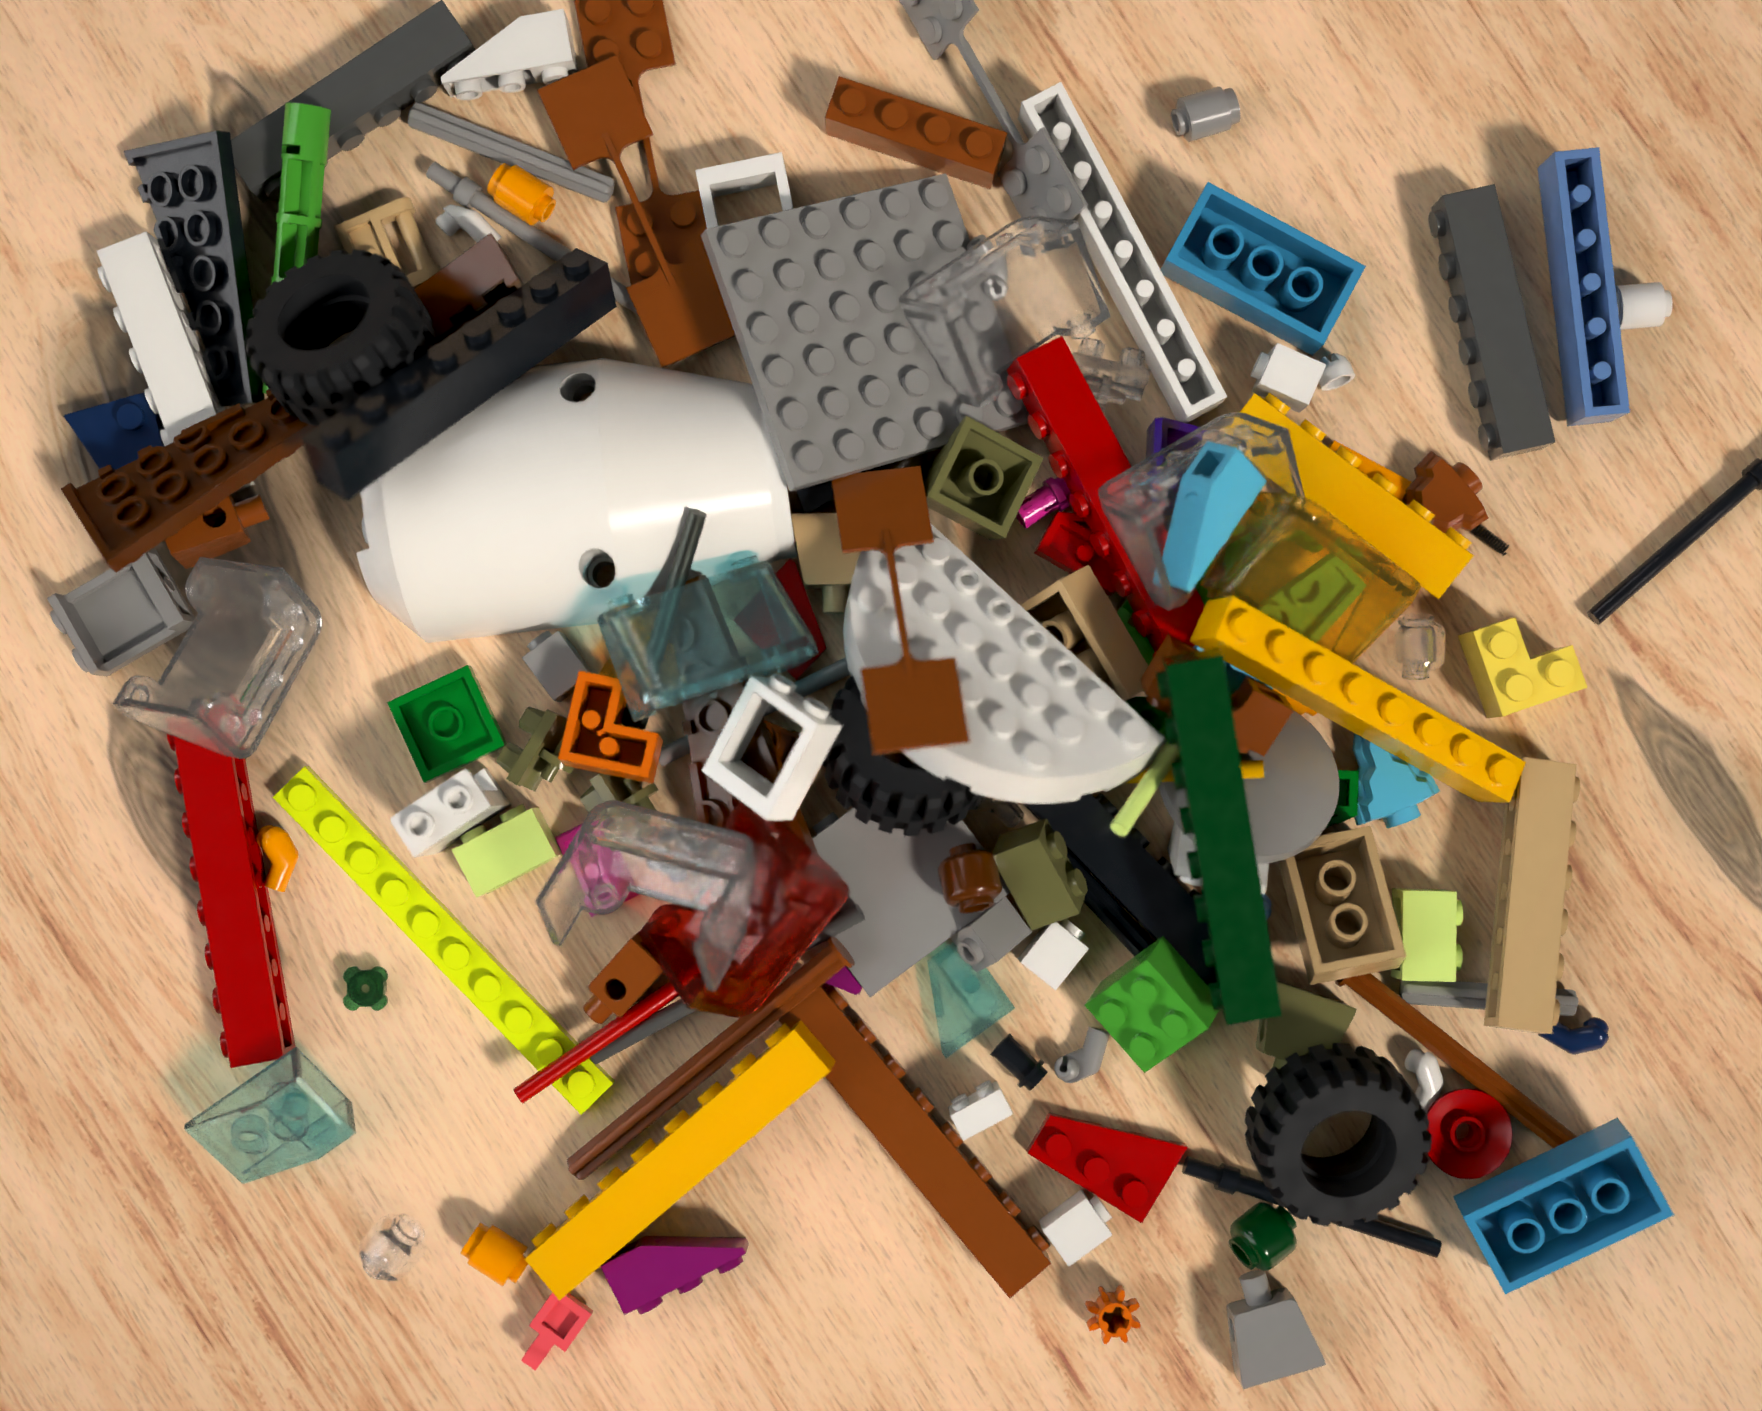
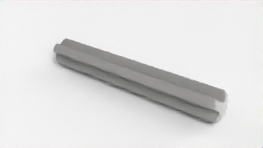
[1399,981,1578,1016]

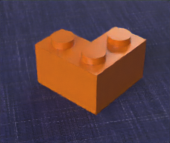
[558,670,663,784]

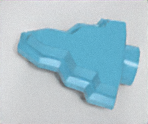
[1353,733,1440,828]

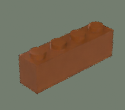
[825,76,1008,190]

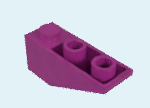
[600,1236,749,1315]

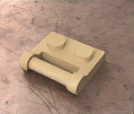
[335,197,441,289]

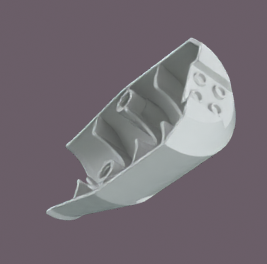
[356,358,797,643]

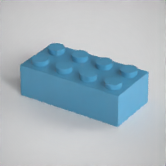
[1160,182,1366,356]
[1453,1118,1674,1294]

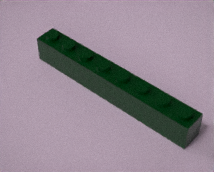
[1156,647,1282,1025]

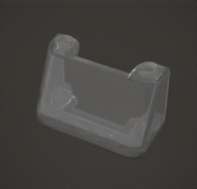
[899,216,1111,407]
[1098,412,1311,610]
[112,557,322,759]

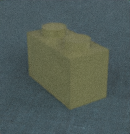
[992,818,1087,930]

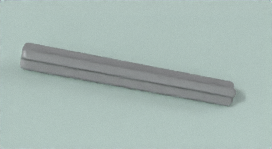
[408,102,615,203]

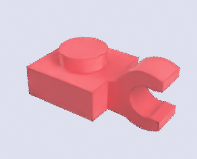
[521,1292,593,1371]

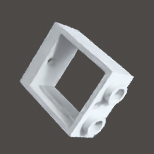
[695,152,794,229]
[702,674,843,821]

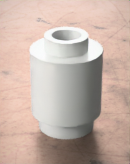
[1615,282,1673,330]

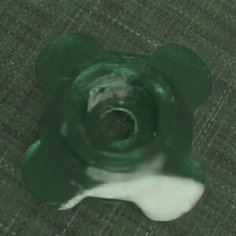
[343,966,388,1011]

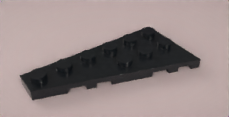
[124,130,265,407]

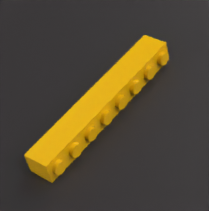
[1190,596,1526,803]
[525,1020,836,1301]

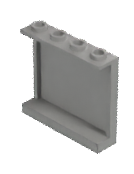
[812,759,1010,997]

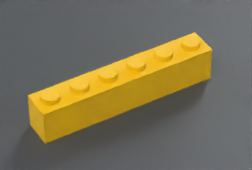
[1221,392,1474,599]

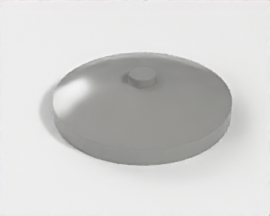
[1159,711,1339,864]

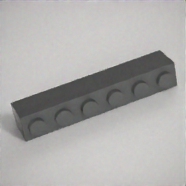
[231,0,475,203]
[1429,184,1555,461]

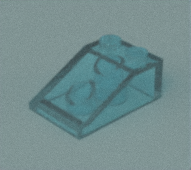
[184,1047,356,1184]

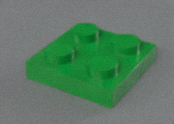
[387,665,507,783]

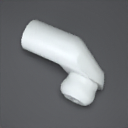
[1404,1049,1444,1113]

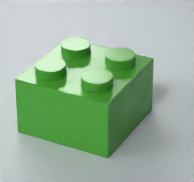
[1084,936,1219,1073]

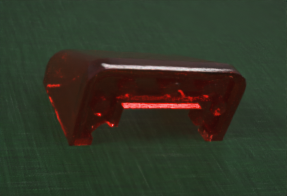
[638,801,849,1017]

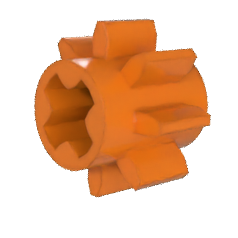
[1085,1285,1141,1344]

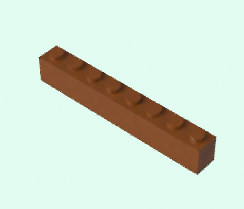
[779,984,1051,1298]

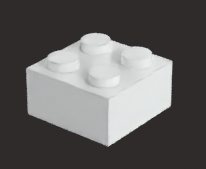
[948,1080,1013,1141]

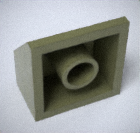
[923,416,1044,540]

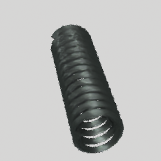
[1471,524,1509,556]

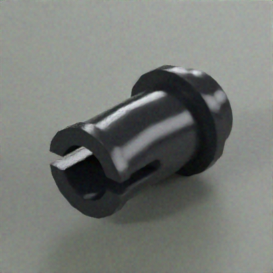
[990,1033,1048,1091]

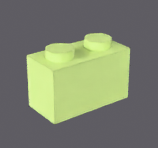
[452,804,563,898]
[1391,888,1463,982]

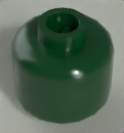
[1229,1202,1297,1271]

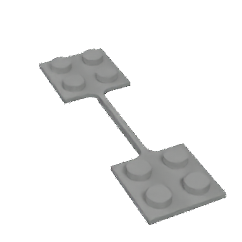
[899,0,1088,248]

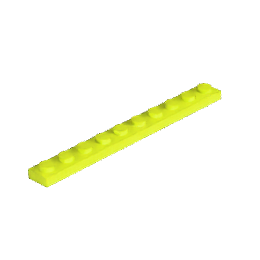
[273,766,615,1115]

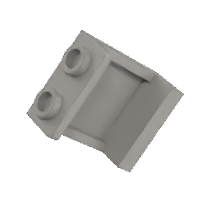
[47,548,199,677]

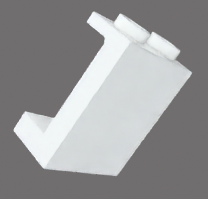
[390,768,511,857]

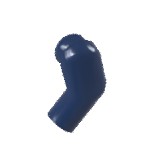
[1538,1017,1609,1055]

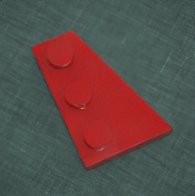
[1026,1112,1188,1223]

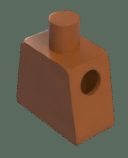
[165,494,270,569]
[583,921,683,1024]

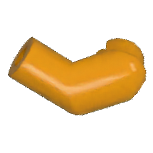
[256,825,299,892]

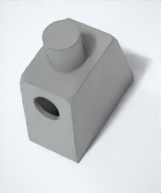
[1227,1270,1326,1389]

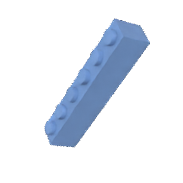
[1538,147,1630,426]

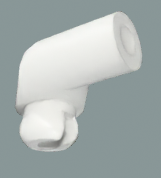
[436,204,501,242]

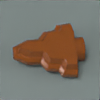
[1405,451,1489,533]

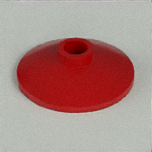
[1426,1088,1513,1179]

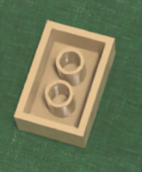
[1020,565,1148,701]
[1278,826,1406,985]

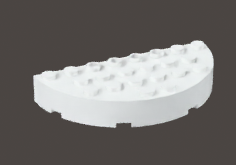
[843,524,1165,804]

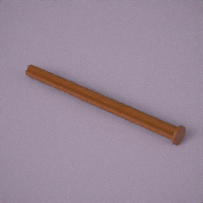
[567,936,855,1180]
[1335,973,1577,1148]

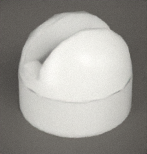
[1319,353,1355,391]

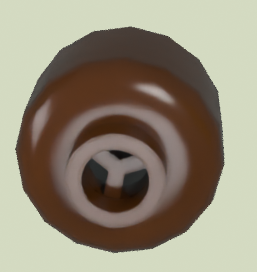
[938,843,1002,914]

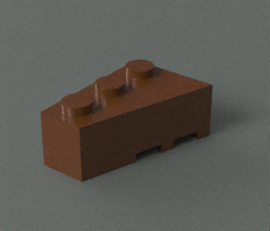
[414,233,524,345]

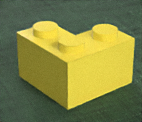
[1458,617,1588,718]

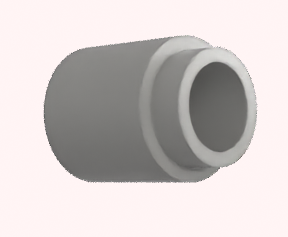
[1171,86,1240,142]

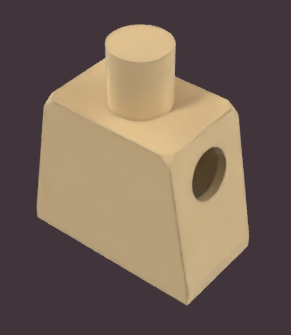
[792,513,861,614]

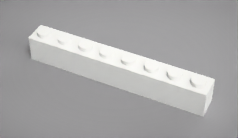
[1018,82,1227,423]

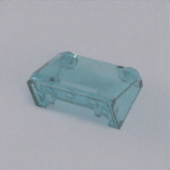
[597,556,819,722]

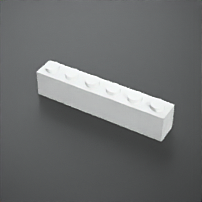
[97,232,254,492]

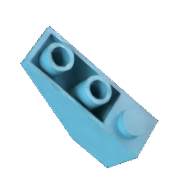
[1157,441,1267,592]

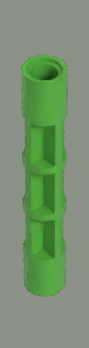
[263,102,331,394]

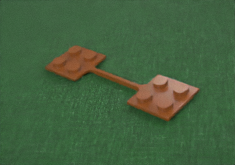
[574,0,707,285]
[537,55,736,368]
[831,466,970,755]

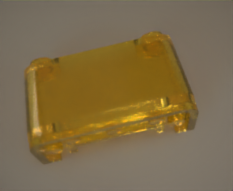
[1200,491,1421,664]

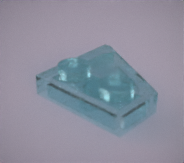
[927,942,1015,1058]

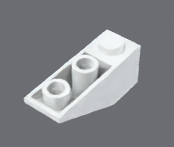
[441,9,578,100]

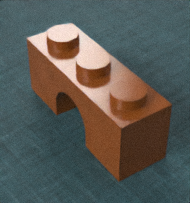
[1140,634,1293,757]

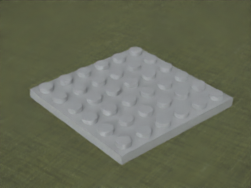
[701,173,1030,492]

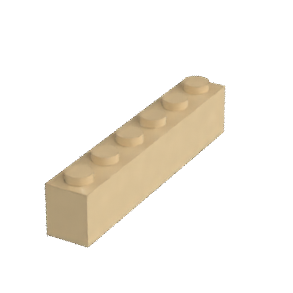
[1484,757,1580,1034]

